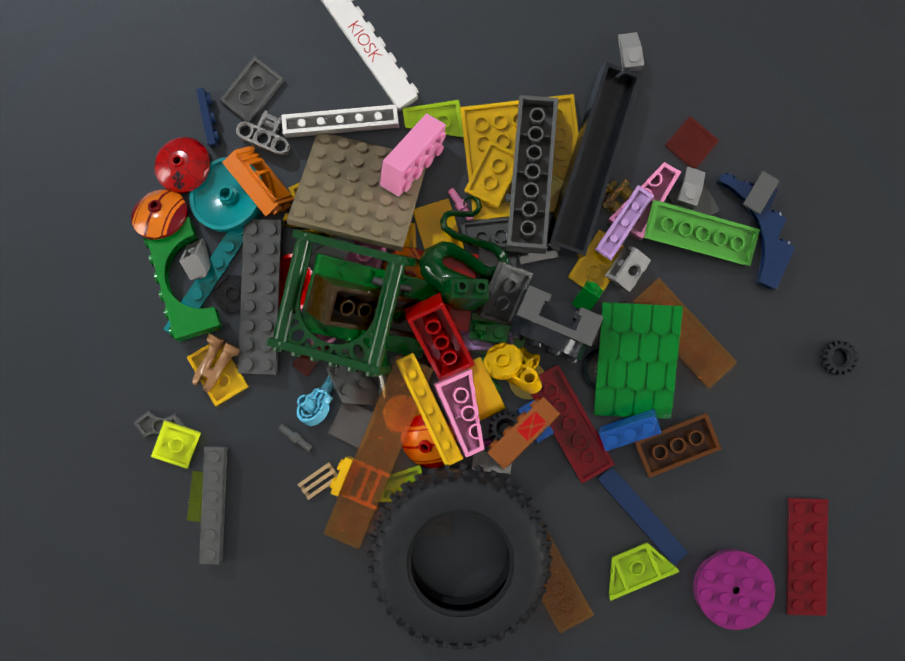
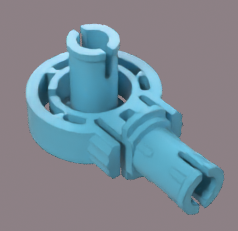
[297,375,334,426]

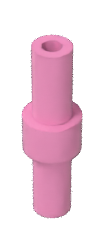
[447,188,473,221]

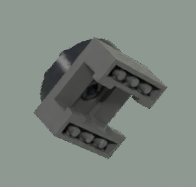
[509,285,603,364]

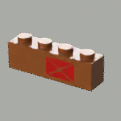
[487,397,561,469]

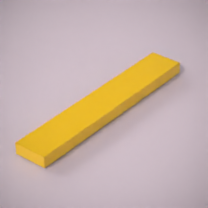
[396,353,464,466]

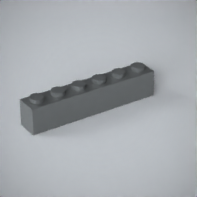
[199,445,228,564]

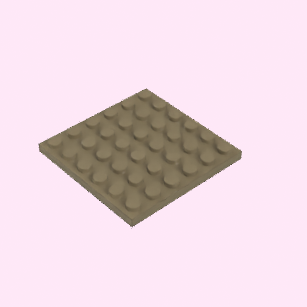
[287,133,426,252]

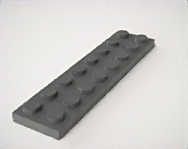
[238,220,283,375]

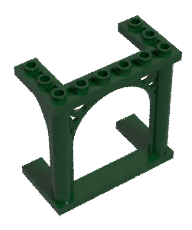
[267,229,419,378]

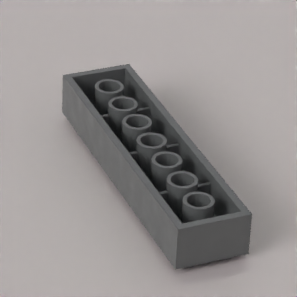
[506,95,558,254]

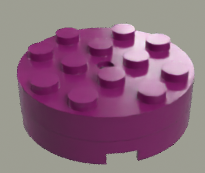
[693,549,775,630]

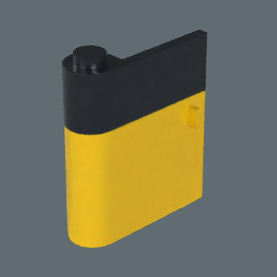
[428,357,506,424]

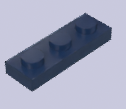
[196,88,220,148]

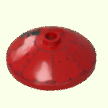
[154,137,211,193]

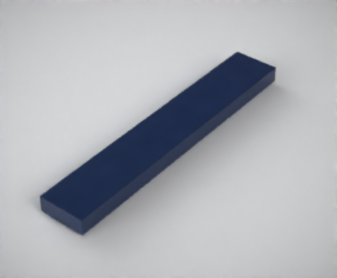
[597,467,688,566]

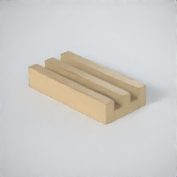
[297,462,338,500]

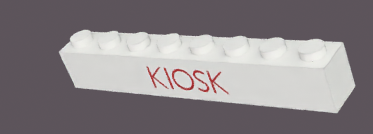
[321,0,419,112]

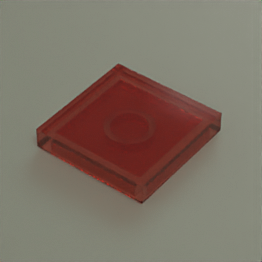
[665,116,719,169]

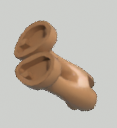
[192,333,241,392]

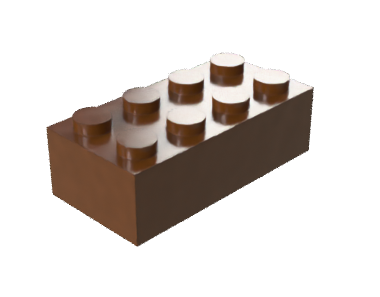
[633,413,722,478]

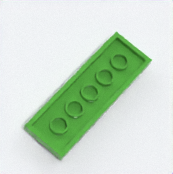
[643,200,760,266]

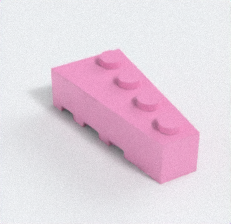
[608,162,681,241]
[433,369,484,457]

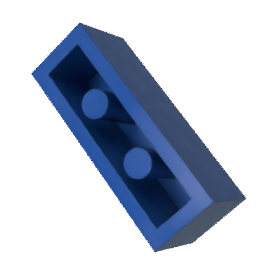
[599,409,661,451]

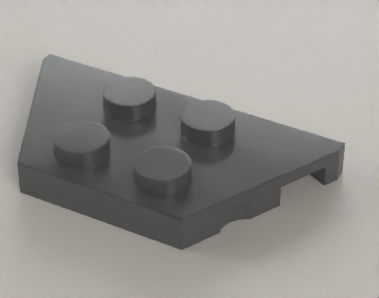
[326,341,384,407]

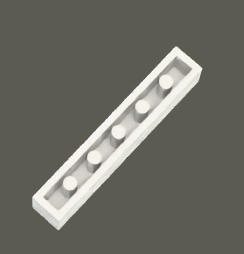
[281,104,399,138]

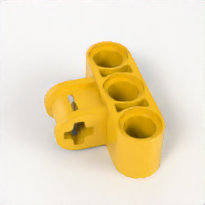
[504,347,542,394]

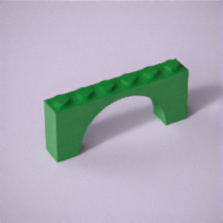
[144,217,223,342]

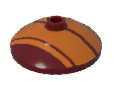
[131,189,188,240]

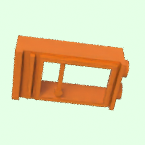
[222,146,295,216]

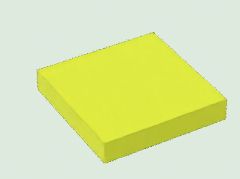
[151,420,201,469]

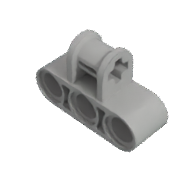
[236,110,291,157]

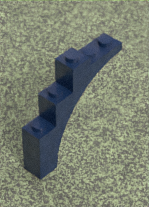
[716,172,795,291]

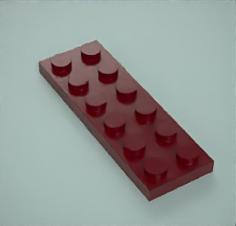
[529,364,615,484]
[786,498,828,616]

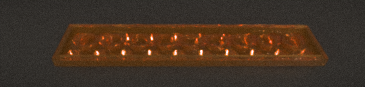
[323,354,434,549]

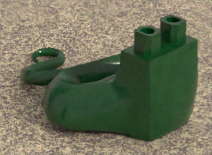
[419,196,510,311]

